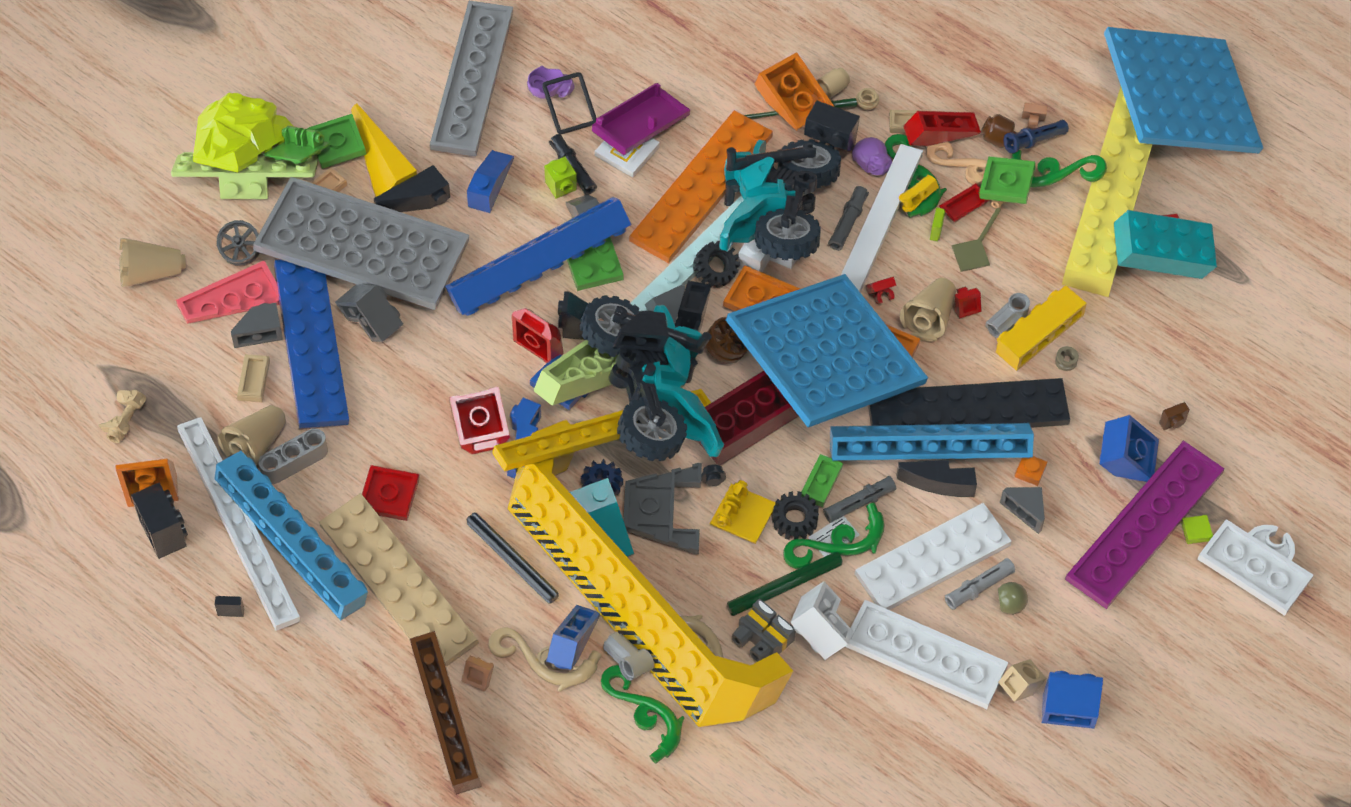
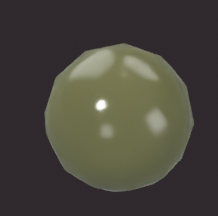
[998,582,1028,615]

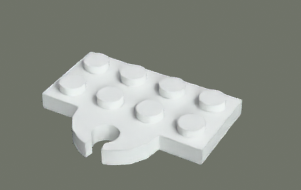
[1198,519,1313,615]

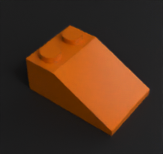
[754,52,835,131]
[115,458,179,507]

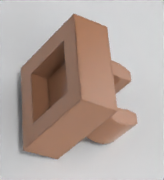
[1022,102,1048,129]
[461,655,494,691]

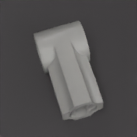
[985,293,1030,338]
[603,632,654,681]

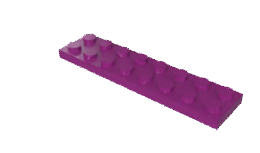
[1065,440,1225,609]

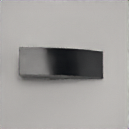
[675,280,712,332]
[896,460,977,497]

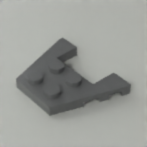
[624,463,702,554]

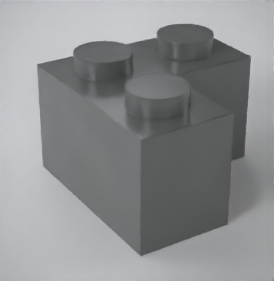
[335,284,403,342]

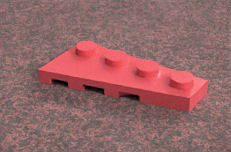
[176,261,280,324]

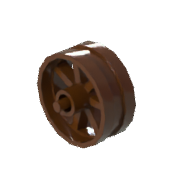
[706,317,748,364]

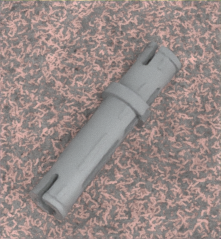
[945,558,1015,610]

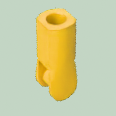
[899,175,939,212]

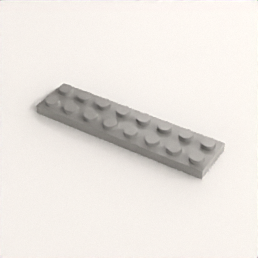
[430,0,513,157]

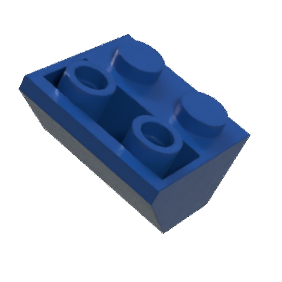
[1042,671,1103,729]

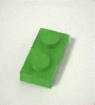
[801,454,843,508]

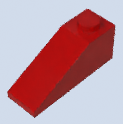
[903,111,981,146]

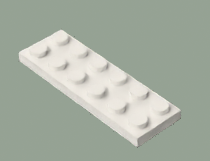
[855,503,1012,610]
[845,600,1008,709]

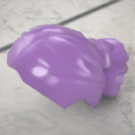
[527,65,575,99]
[852,137,892,175]

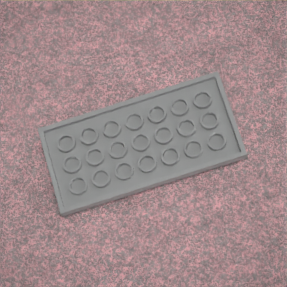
[253,177,469,310]

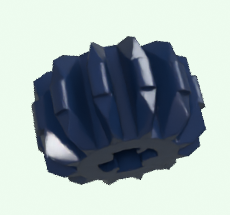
[581,458,623,495]

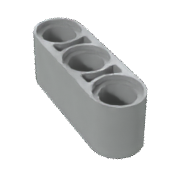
[259,429,328,484]

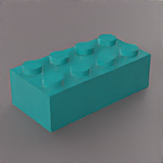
[1114,210,1217,279]

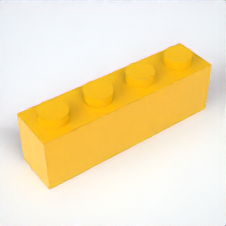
[996,285,1087,371]

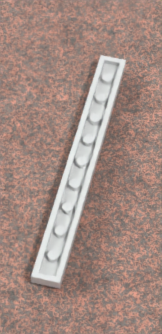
[178,417,300,631]

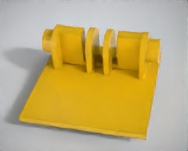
[710,480,775,544]

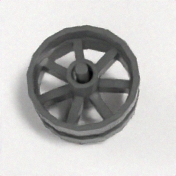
[217,220,260,266]

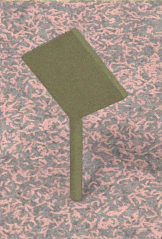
[952,208,1001,272]

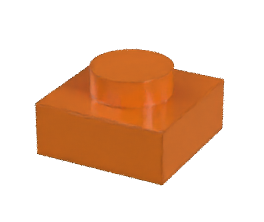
[1015,456,1048,486]

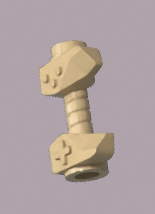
[98,390,146,443]

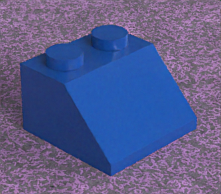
[1099,415,1159,482]

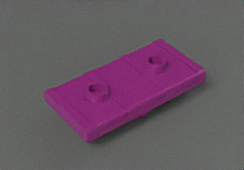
[592,83,690,155]

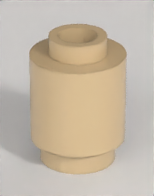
[817,67,850,99]

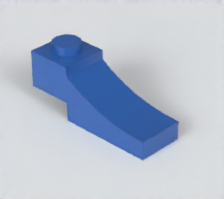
[507,397,541,479]

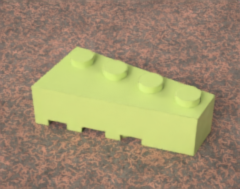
[534,340,618,406]

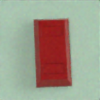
[939,183,990,222]

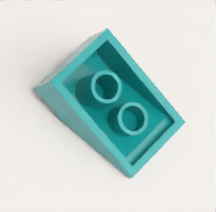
[570,478,634,557]

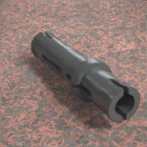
[828,186,869,251]
[823,476,897,523]

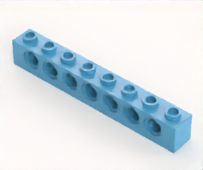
[830,423,1034,461]
[214,451,368,621]

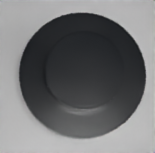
[701,464,726,486]

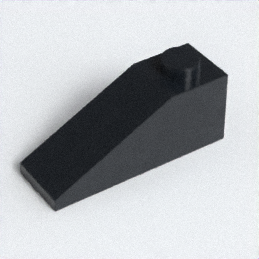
[374,165,450,212]

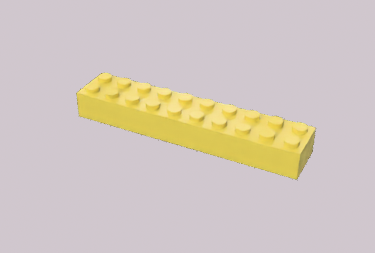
[1062,87,1153,297]

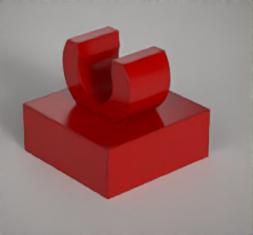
[865,276,897,304]
[955,286,982,319]

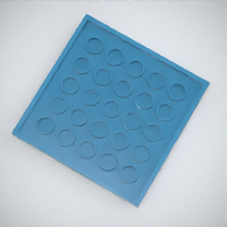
[1104,27,1263,154]
[726,274,928,428]

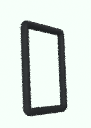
[542,72,597,134]

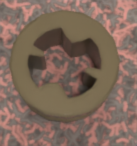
[1055,346,1079,371]

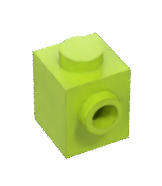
[544,157,577,199]

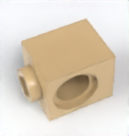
[998,659,1047,702]

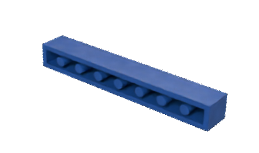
[445,197,632,315]

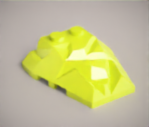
[193,93,294,173]

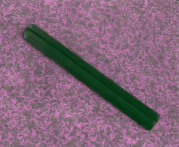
[727,552,843,616]

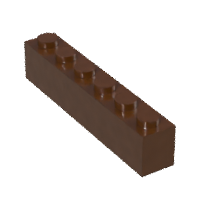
[409,631,482,795]

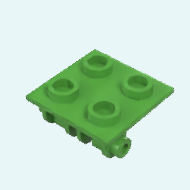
[264,126,330,164]

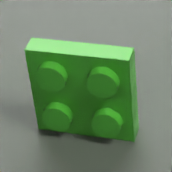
[308,114,367,169]
[979,156,1036,204]
[567,237,624,291]

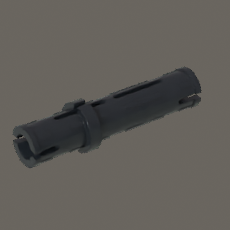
[549,134,597,195]

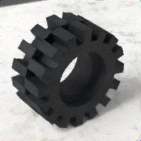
[693,241,740,288]
[772,491,819,540]

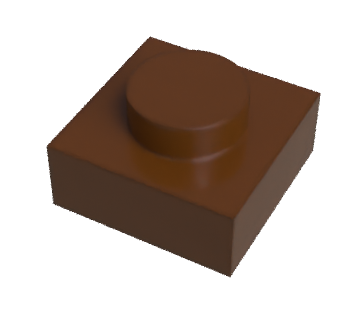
[1159,402,1190,430]

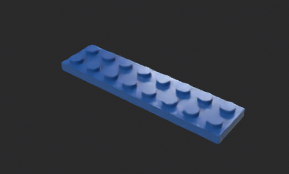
[274,260,349,428]

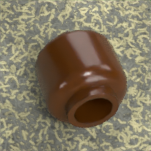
[981,114,1017,148]

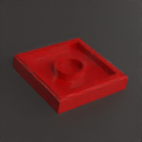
[362,465,420,521]

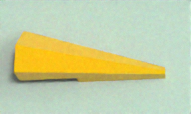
[351,103,417,197]

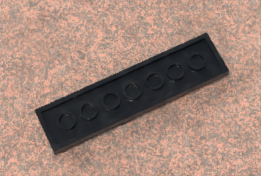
[868,378,1070,428]

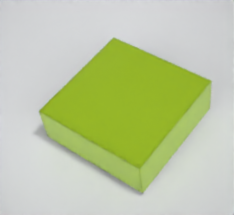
[930,207,945,242]
[1181,515,1213,544]

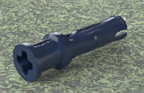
[1003,119,1069,154]

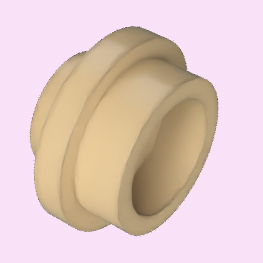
[856,88,879,110]

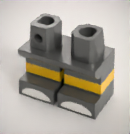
[732,598,796,662]

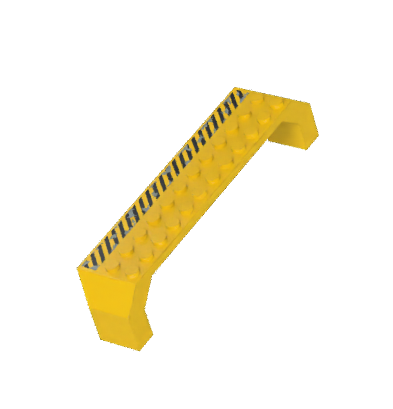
[507,420,793,727]

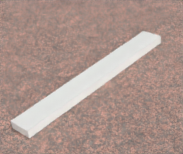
[841,144,923,293]

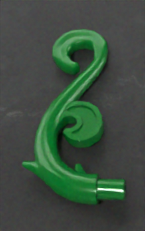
[885,134,947,218]
[1011,150,1107,188]
[783,503,885,569]
[601,665,684,764]

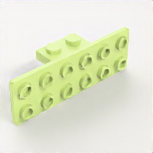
[171,152,319,199]

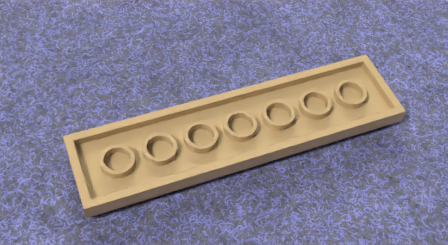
[319,493,479,666]

